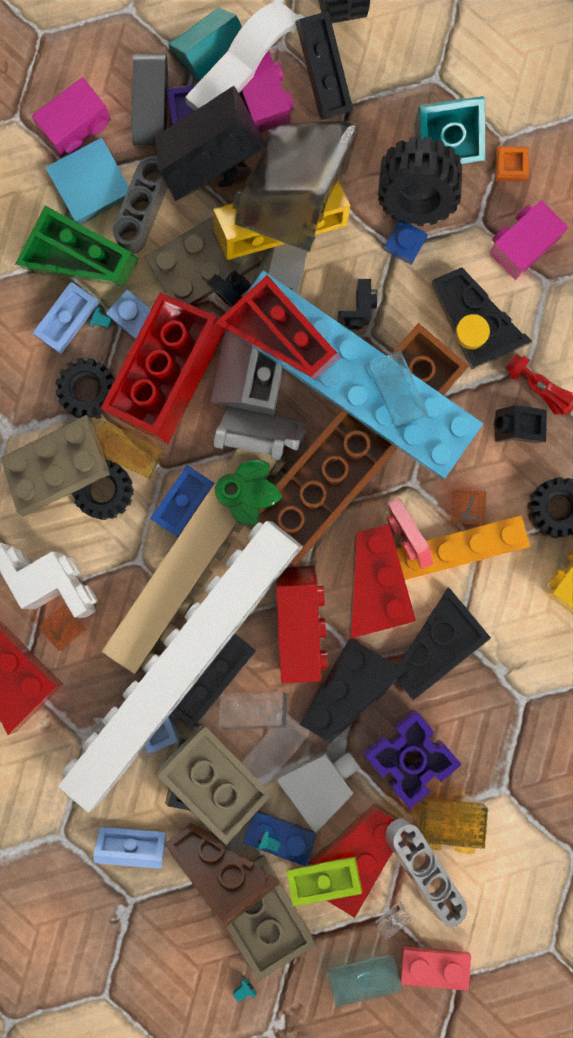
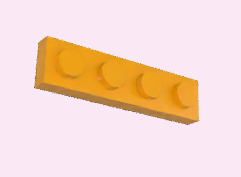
[397,515,530,580]

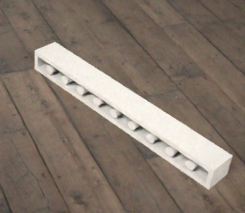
[58,521,303,813]

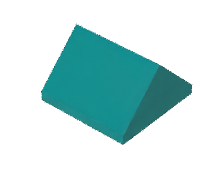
[168,7,242,83]
[414,96,485,164]

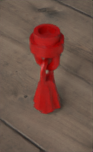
[504,354,573,416]

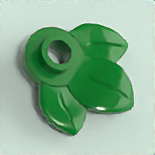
[215,460,282,526]

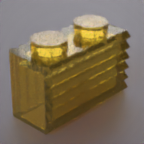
[415,798,488,854]

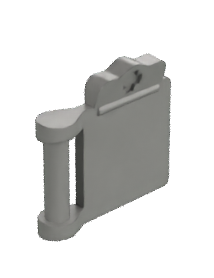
[214,406,307,461]

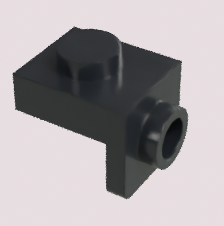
[337,279,377,330]

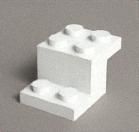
[0,543,97,618]

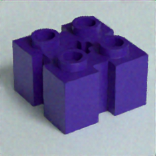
[363,709,462,809]

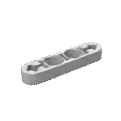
[385,818,467,927]

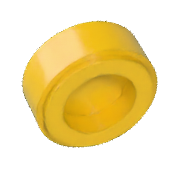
[455,315,490,349]

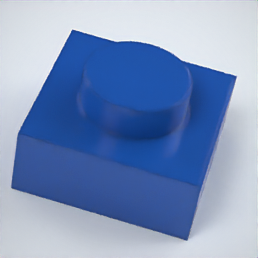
[384,220,428,265]

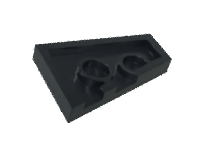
[431,267,532,370]
[397,586,491,701]
[300,638,408,743]

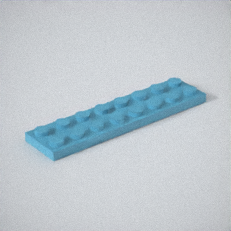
[242,271,484,480]

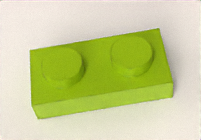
[286,857,363,907]

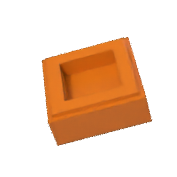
[495,146,529,182]

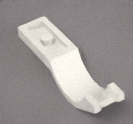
[185,0,305,111]

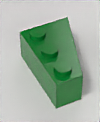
[15,205,139,287]

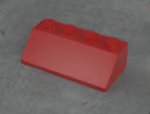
[100,292,226,444]

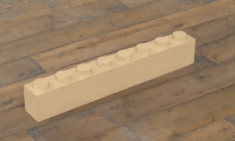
[102,449,285,674]

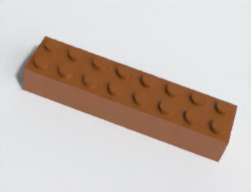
[245,323,469,568]

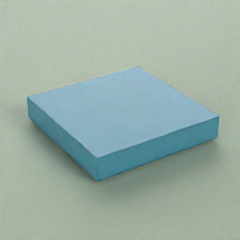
[45,138,129,224]

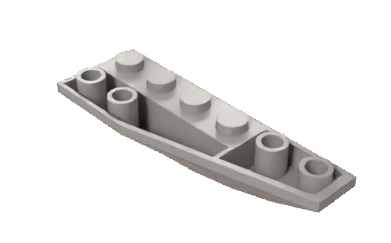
[210,237,311,416]

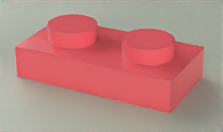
[387,498,433,569]
[400,946,471,991]

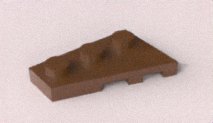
[164,823,280,928]

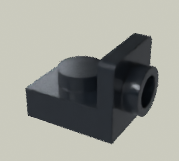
[494,405,547,443]

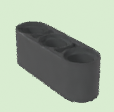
[131,53,168,145]
[113,157,168,254]

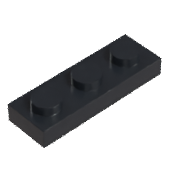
[295,11,353,120]
[172,633,256,729]

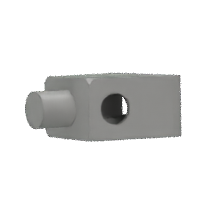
[277,752,360,833]

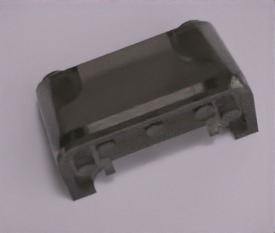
[232,120,359,252]

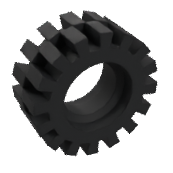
[55,358,115,419]
[72,459,134,520]
[527,477,573,538]

